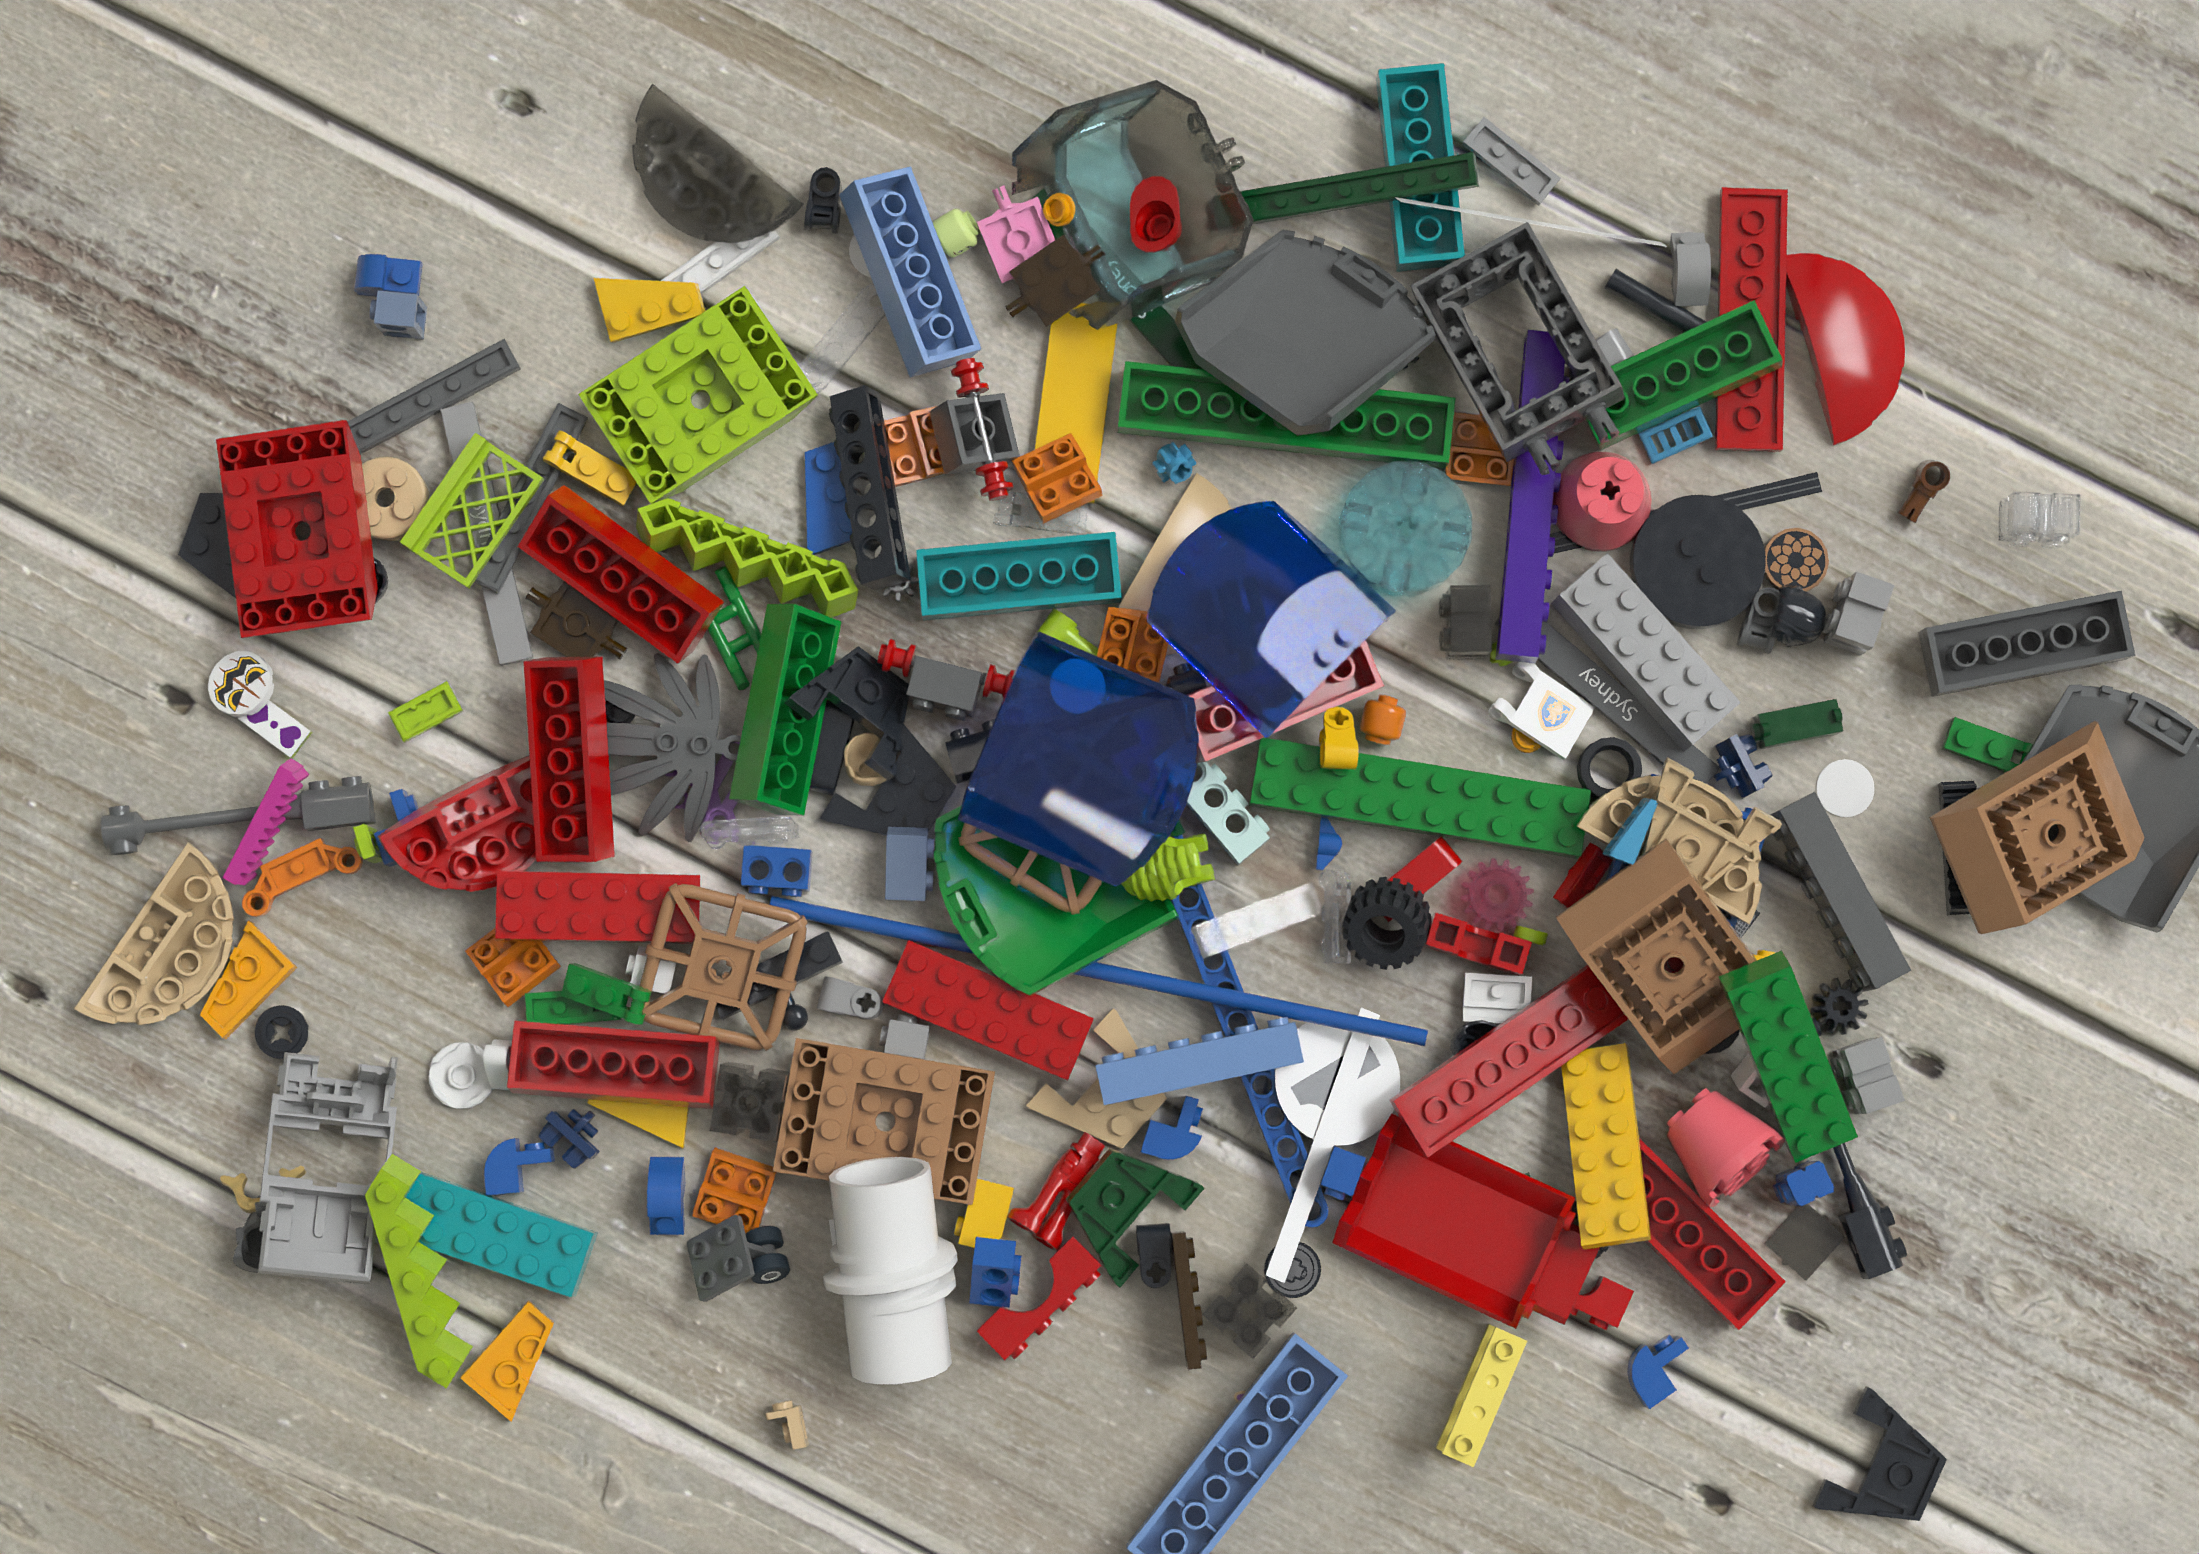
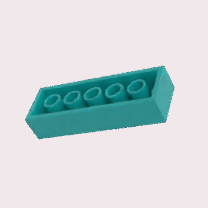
[1376,63,1465,272]
[916,532,1122,621]
[405,1172,598,1298]

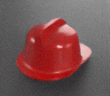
[1130,176,1182,253]

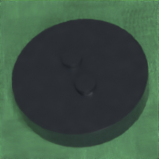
[1630,495,1766,629]

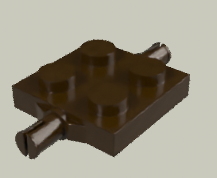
[1005,234,1106,327]
[525,581,628,660]

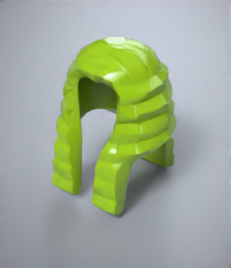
[1118,832,1215,902]

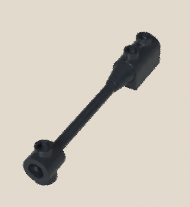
[945,663,1206,784]
[1812,1017,1907,1279]

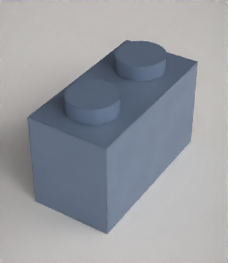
[885,827,934,901]

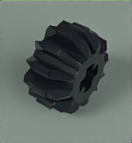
[1810,978,1869,1035]

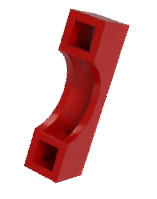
[977,1236,1101,1360]

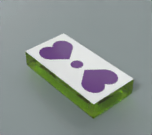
[238,700,313,759]

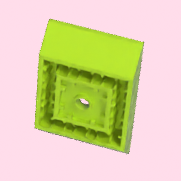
[578,286,818,504]

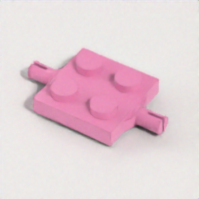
[977,185,1055,283]

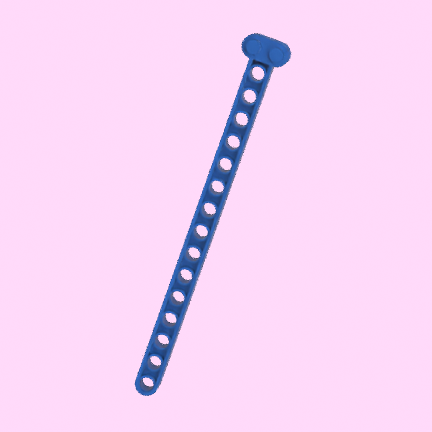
[1097,719,1329,1228]

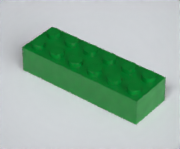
[1586,300,1783,451]
[729,604,842,816]
[1719,950,1858,1163]

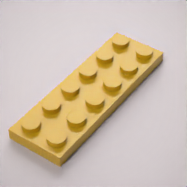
[1561,1043,1651,1249]

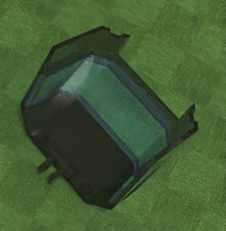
[1012,80,1254,330]

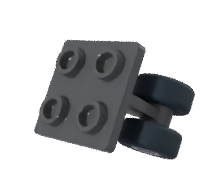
[687,1215,790,1302]

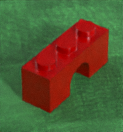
[1423,912,1532,976]
[1570,1276,1634,1331]

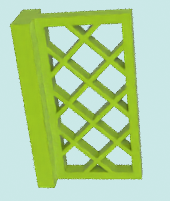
[400,432,544,589]

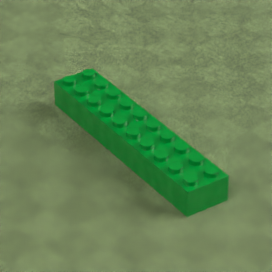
[1117,361,1456,469]
[1249,737,1591,859]

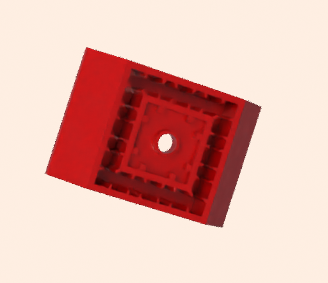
[216,420,378,638]

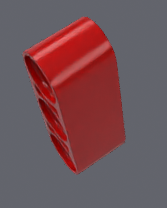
[1383,836,1463,922]

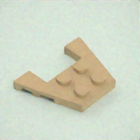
[1642,757,1782,890]
[1026,1008,1167,1149]

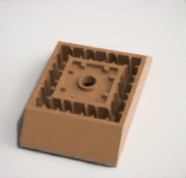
[1929,721,2145,934]
[1556,839,1757,1074]
[773,1038,995,1205]

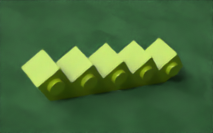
[636,498,858,618]
[365,1154,473,1389]

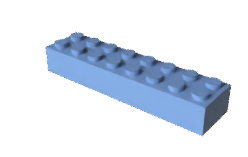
[1126,1332,1348,1554]

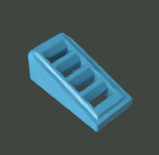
[1639,406,1714,464]
[1603,798,1658,865]

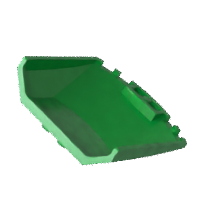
[934,740,1180,996]

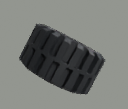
[1342,877,1431,970]

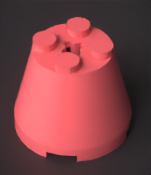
[1552,452,1651,551]
[1667,1088,1785,1208]

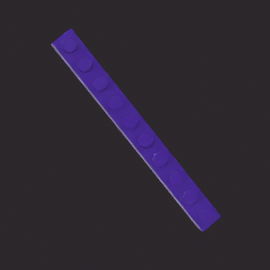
[1495,330,1569,663]

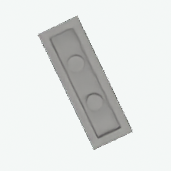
[1462,117,1561,206]

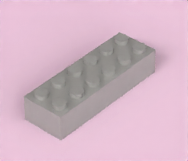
[1551,553,1741,752]

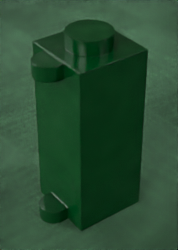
[1750,699,1844,750]

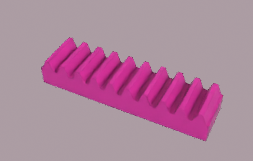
[222,758,309,885]

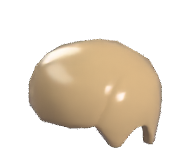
[844,732,886,786]

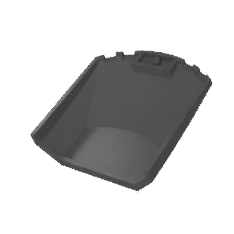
[1175,229,1436,436]
[2022,684,2199,933]

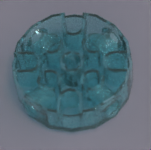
[1339,461,1472,596]

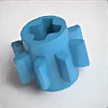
[1152,442,1196,484]

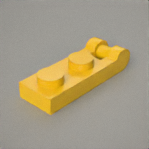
[543,430,637,506]

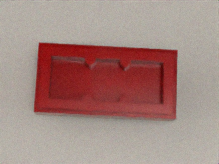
[1553,843,1613,909]

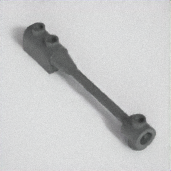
[101,776,376,855]

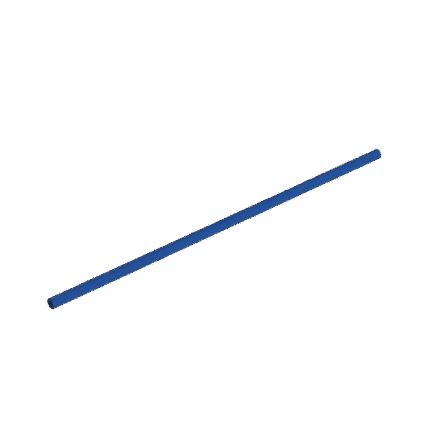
[769,896,1428,1046]

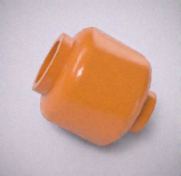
[1360,694,1406,745]

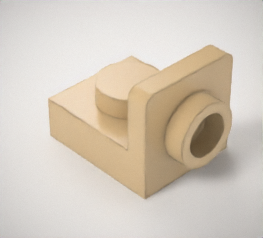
[765,1400,809,1450]

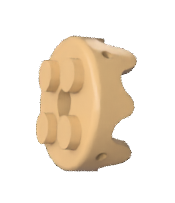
[362,457,429,541]

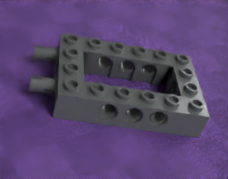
[1410,222,1625,475]

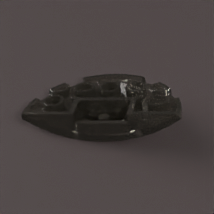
[632,84,804,244]

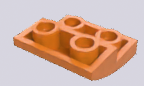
[884,406,944,487]
[1445,411,1514,486]
[1012,433,1103,524]
[1095,607,1175,682]
[465,928,561,1007]
[692,1148,777,1234]

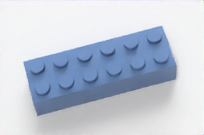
[839,166,981,377]
[1095,1017,1304,1105]

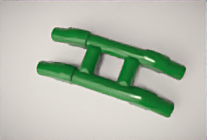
[707,566,761,690]

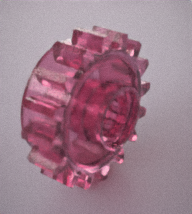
[1460,858,1534,932]

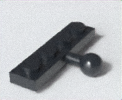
[716,931,843,1031]

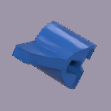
[1316,817,1342,871]

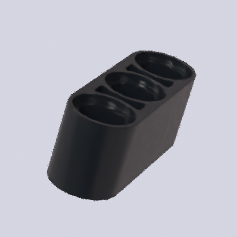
[809,699,855,796]

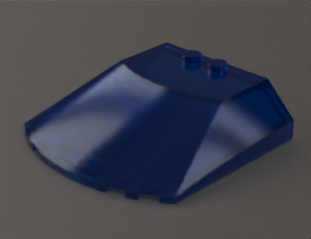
[1147,501,1396,738]
[958,632,1199,886]

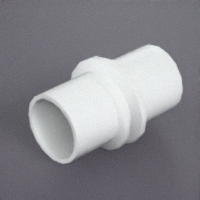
[823,1157,958,1384]

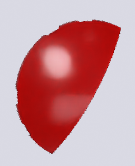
[1786,253,1905,446]
[377,755,536,892]

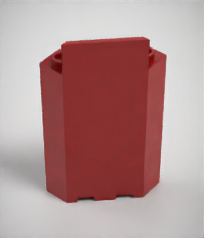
[1332,1113,1600,1329]

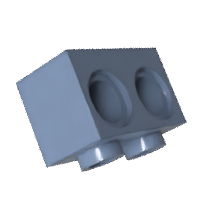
[370,290,427,340]

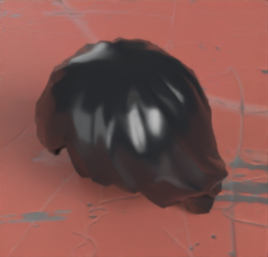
[1771,584,1826,647]

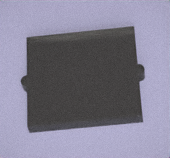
[1764,1204,1845,1281]

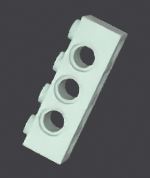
[1154,736,1270,865]

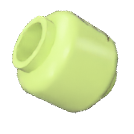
[933,208,980,258]

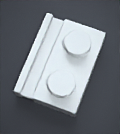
[1462,973,1532,1024]

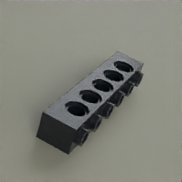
[829,385,911,591]

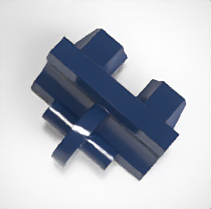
[1714,734,1773,799]
[538,1109,600,1169]

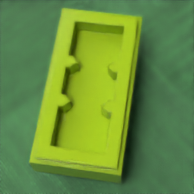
[388,681,464,743]
[353,824,383,864]

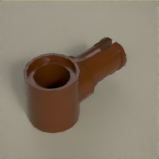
[1897,460,1950,523]

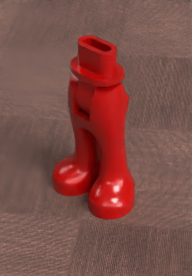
[1007,1132,1105,1251]

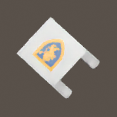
[1488,662,1595,760]

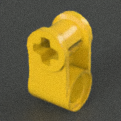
[1319,707,1359,770]

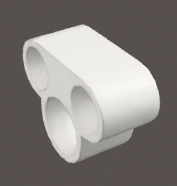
[483,1039,512,1090]

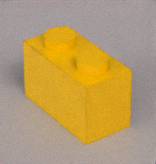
[954,1178,1014,1248]

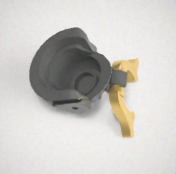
[220,1166,306,1273]

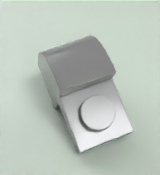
[1670,232,1711,306]

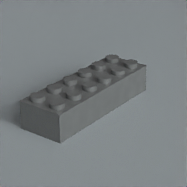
[1918,590,2136,697]
[1770,792,1912,992]

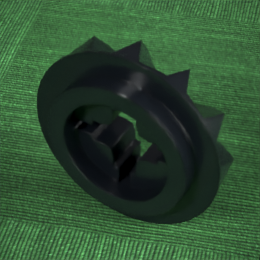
[255,1005,309,1059]

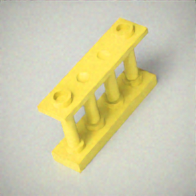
[1435,1324,1527,1467]

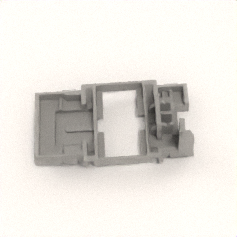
[258,1052,398,1285]

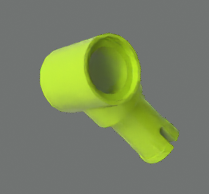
[1034,608,1098,662]

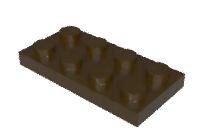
[1171,1231,1207,1370]

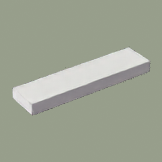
[661,210,780,294]

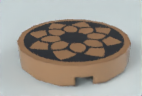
[1764,528,1829,592]

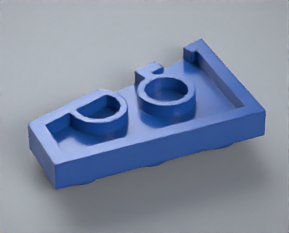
[805,442,852,555]

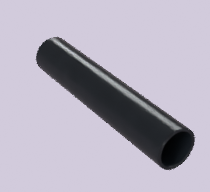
[1604,269,1707,334]

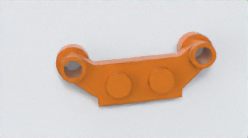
[242,838,363,917]

